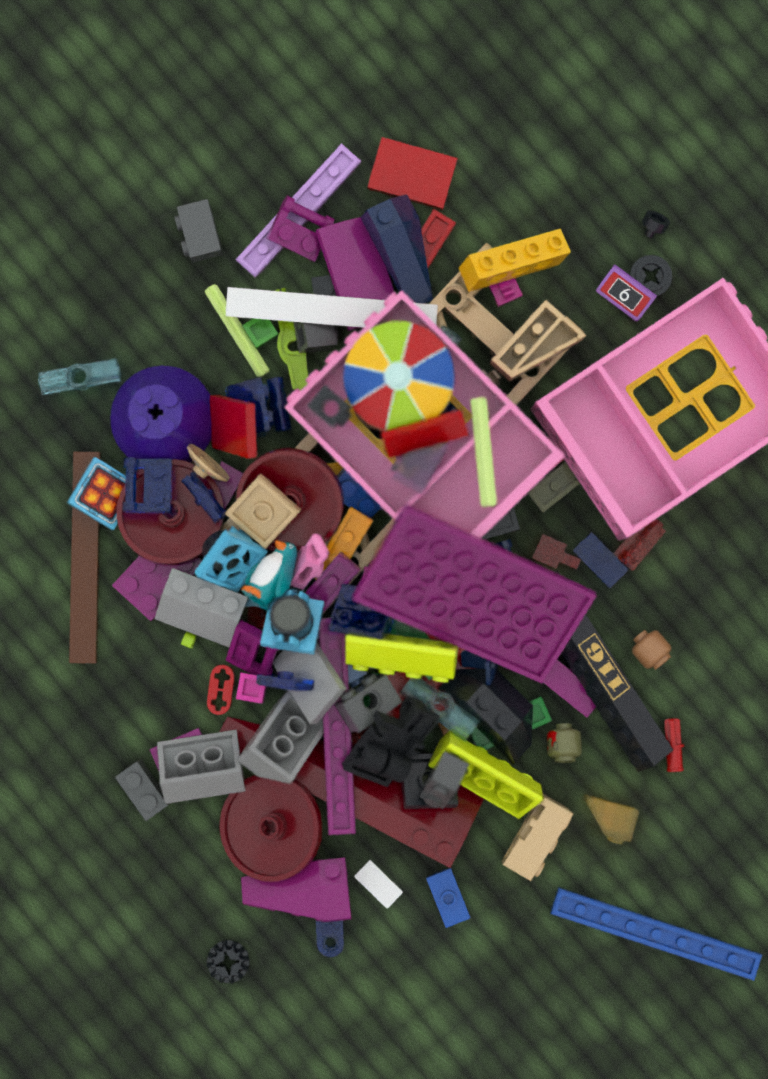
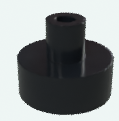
[642,210,670,238]

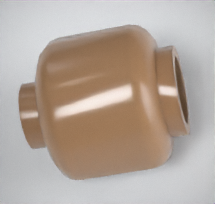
[632,630,671,670]

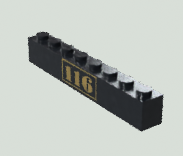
[554,570,673,772]

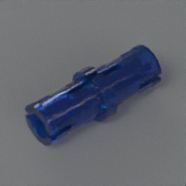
[267,377,292,432]
[181,471,226,524]

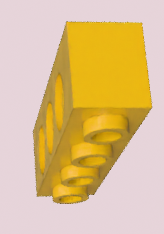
[459,229,571,292]

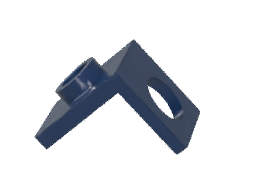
[461,650,498,685]

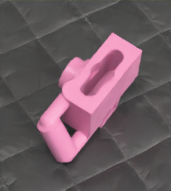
[290,534,329,590]

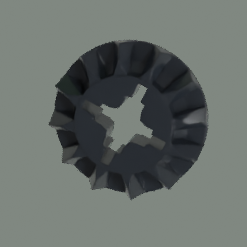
[630,255,672,296]
[207,940,250,984]

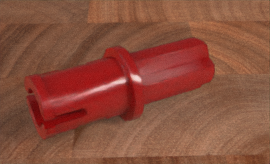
[664,718,684,772]

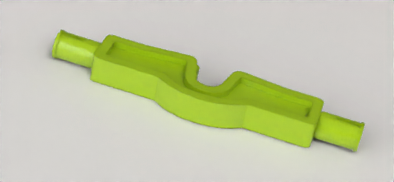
[275,288,309,391]

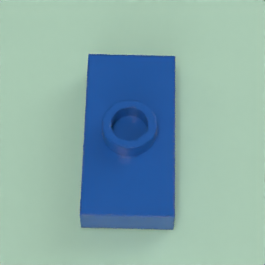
[426,868,470,928]

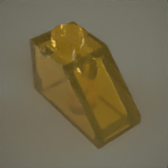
[583,794,639,844]

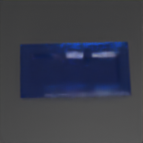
[572,532,629,588]
[256,671,314,691]

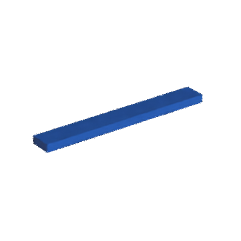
[550,887,762,981]

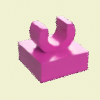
[489,278,523,307]
[236,672,268,704]

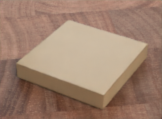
[225,474,301,549]

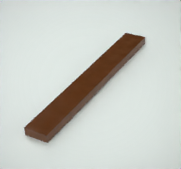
[69,452,101,663]

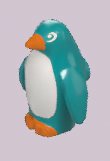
[242,540,298,610]

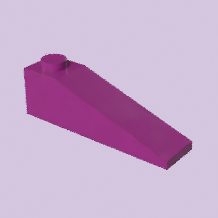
[241,858,351,922]

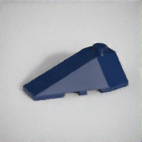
[361,195,433,304]

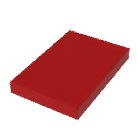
[367,137,457,210]
[210,395,257,458]

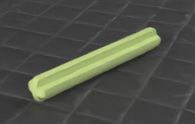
[205,284,270,378]
[470,397,497,507]

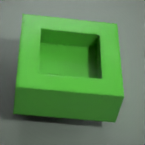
[242,318,279,349]

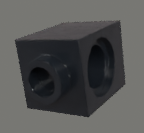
[307,385,352,428]

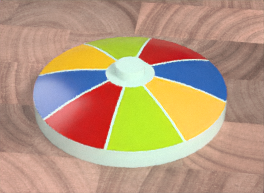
[343,321,455,431]

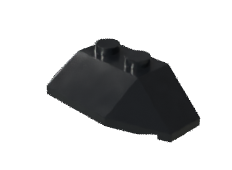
[438,668,533,764]

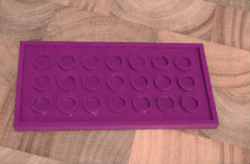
[352,503,597,683]

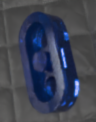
[316,920,344,957]

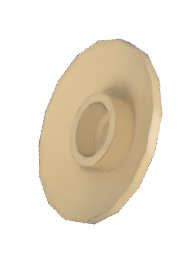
[187,444,229,482]

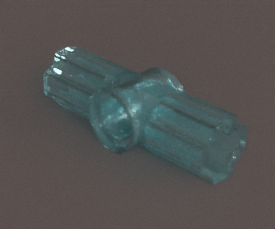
[38,358,121,396]
[400,678,480,741]

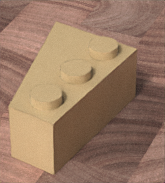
[490,300,586,382]
[501,793,573,881]

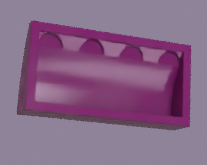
[316,217,394,331]

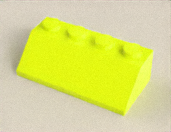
[346,629,459,682]
[428,731,543,819]

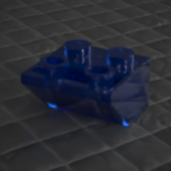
[226,377,274,438]
[328,584,394,640]

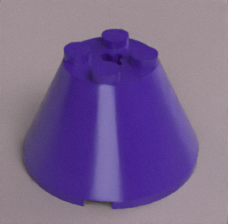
[110,366,212,467]

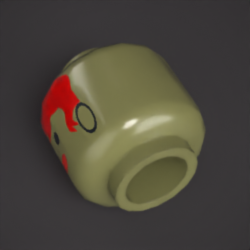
[547,723,582,763]

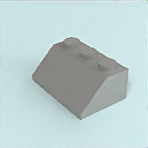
[154,568,248,647]
[237,691,323,784]
[157,730,245,804]

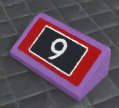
[596,265,657,321]

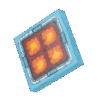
[67,457,129,530]

